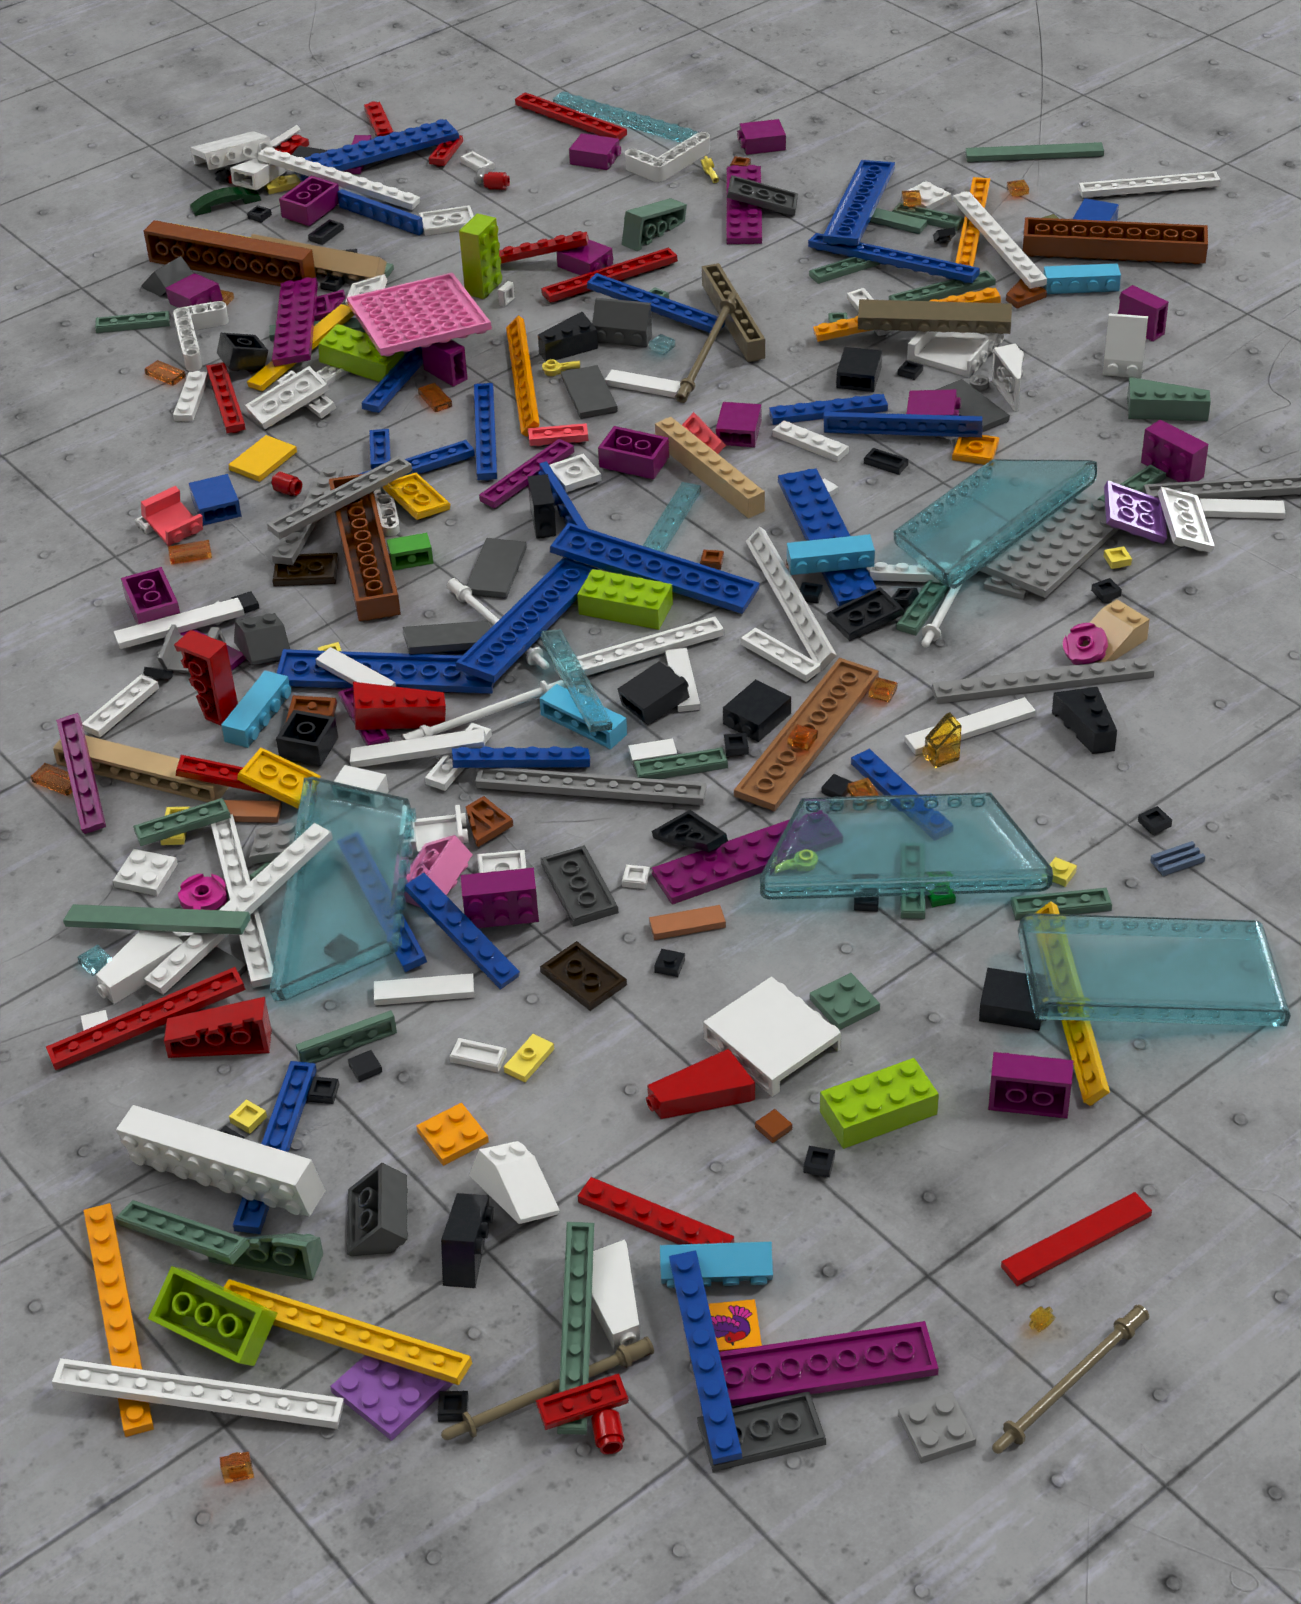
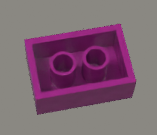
[279,176,339,226]
[1141,419,1209,482]
[598,426,669,479]
[121,567,180,625]
[460,867,539,929]
[988,1052,1073,1119]

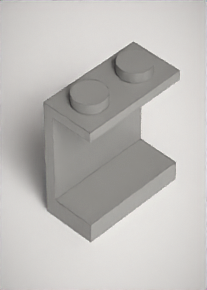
[158,624,226,673]

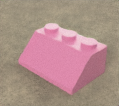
[392,835,473,908]

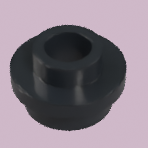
[215,168,231,183]

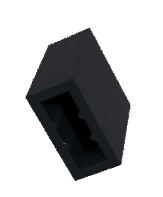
[836,347,882,392]
[528,474,556,538]
[617,661,690,725]
[723,679,791,742]
[979,968,1052,1031]

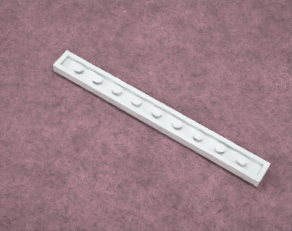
[258,147,420,210]
[953,192,1047,289]
[746,527,837,671]
[211,814,277,988]
[144,823,333,995]
[52,1358,344,1429]

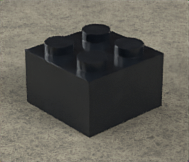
[217,332,268,373]
[276,710,338,766]

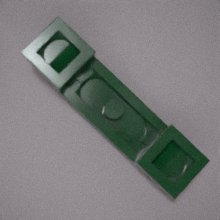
[190,187,261,216]

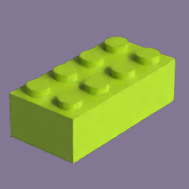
[459,213,502,299]
[319,324,404,382]
[577,569,673,630]
[820,1058,939,1149]
[148,1266,278,1366]

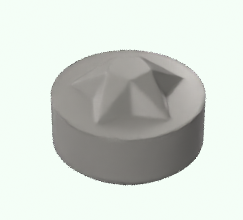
[969,375,989,391]

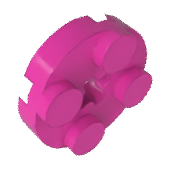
[1063,623,1108,665]
[178,874,227,910]

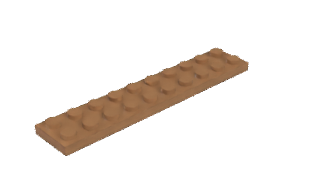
[734,658,879,811]

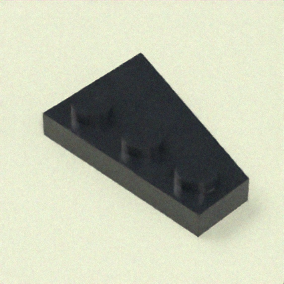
[651,810,728,852]

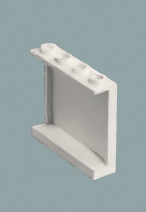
[190,131,272,170]
[907,331,1005,378]
[703,976,841,1097]

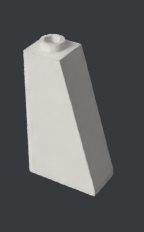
[230,158,289,190]
[96,930,183,1004]
[591,1239,640,1351]

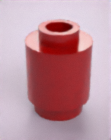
[483,172,510,190]
[271,472,303,496]
[591,1409,625,1454]

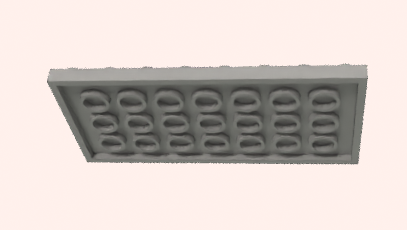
[972,485,1119,598]

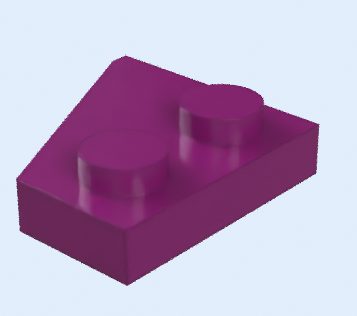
[315,289,346,321]

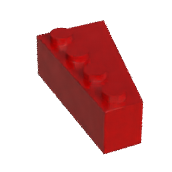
[174,630,238,726]
[353,682,446,730]
[164,997,272,1058]

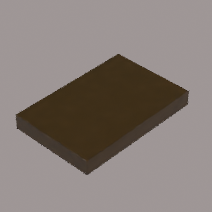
[272,553,339,587]
[540,941,627,1011]

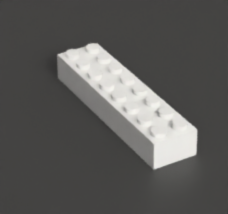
[116,1105,325,1217]

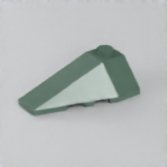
[208,1233,323,1280]

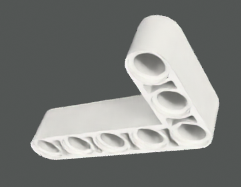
[625,132,710,182]
[173,301,229,371]

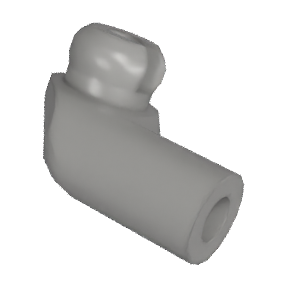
[474,167,493,185]

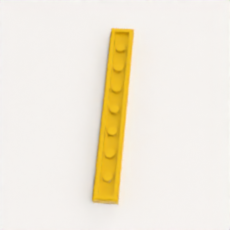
[247,304,354,391]

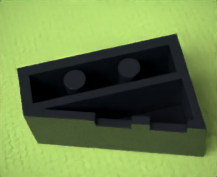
[538,312,598,362]
[1052,687,1117,754]
[441,1193,494,1288]

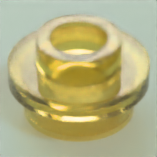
[1029,1306,1056,1332]

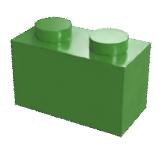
[386,533,433,571]

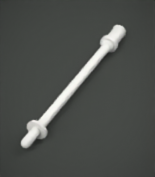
[921,542,984,648]
[447,578,550,670]
[402,680,566,740]

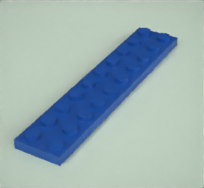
[294,119,459,182]
[823,160,895,246]
[778,468,877,607]
[550,522,760,614]
[456,557,600,683]
[277,649,494,694]

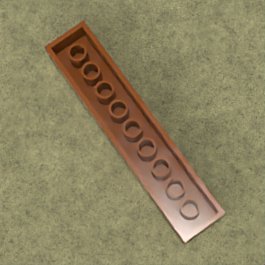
[1023,217,1208,264]
[143,220,316,287]
[329,473,401,621]

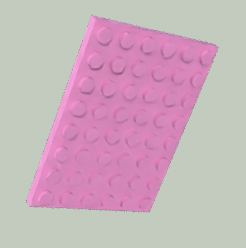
[347,272,492,356]

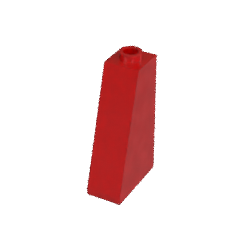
[646,1049,755,1119]

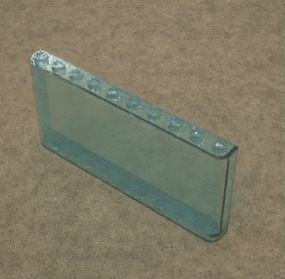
[1017,913,1291,1026]

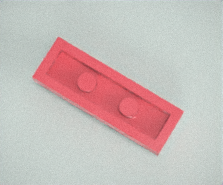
[682,412,726,454]
[528,423,588,446]

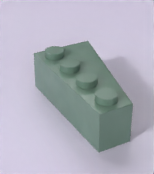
[621,198,687,252]
[1127,377,1211,421]

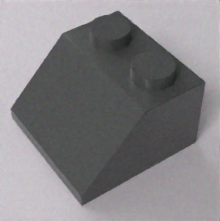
[141,256,193,297]
[234,613,290,665]

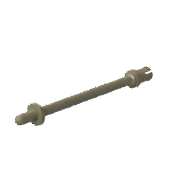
[675,292,737,403]
[992,1304,1149,1454]
[441,1336,654,1441]

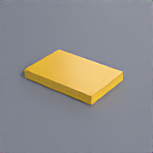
[228,435,297,482]
[383,473,451,520]
[237,747,321,809]

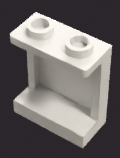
[404,805,469,859]

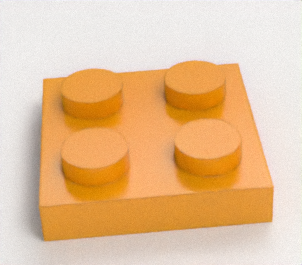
[416,1102,489,1166]

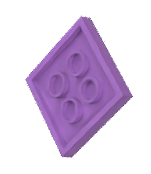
[1104,481,1167,544]
[330,1355,453,1441]

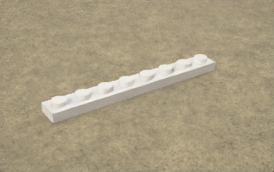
[1078,171,1220,199]
[555,617,724,682]

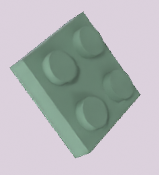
[810,973,880,1030]

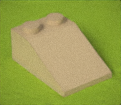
[1080,599,1150,663]

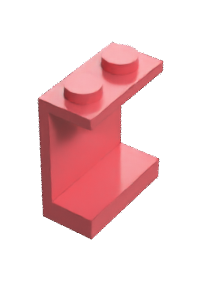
[141,485,203,546]

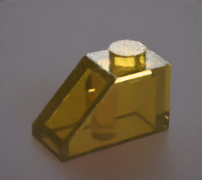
[923,712,962,768]

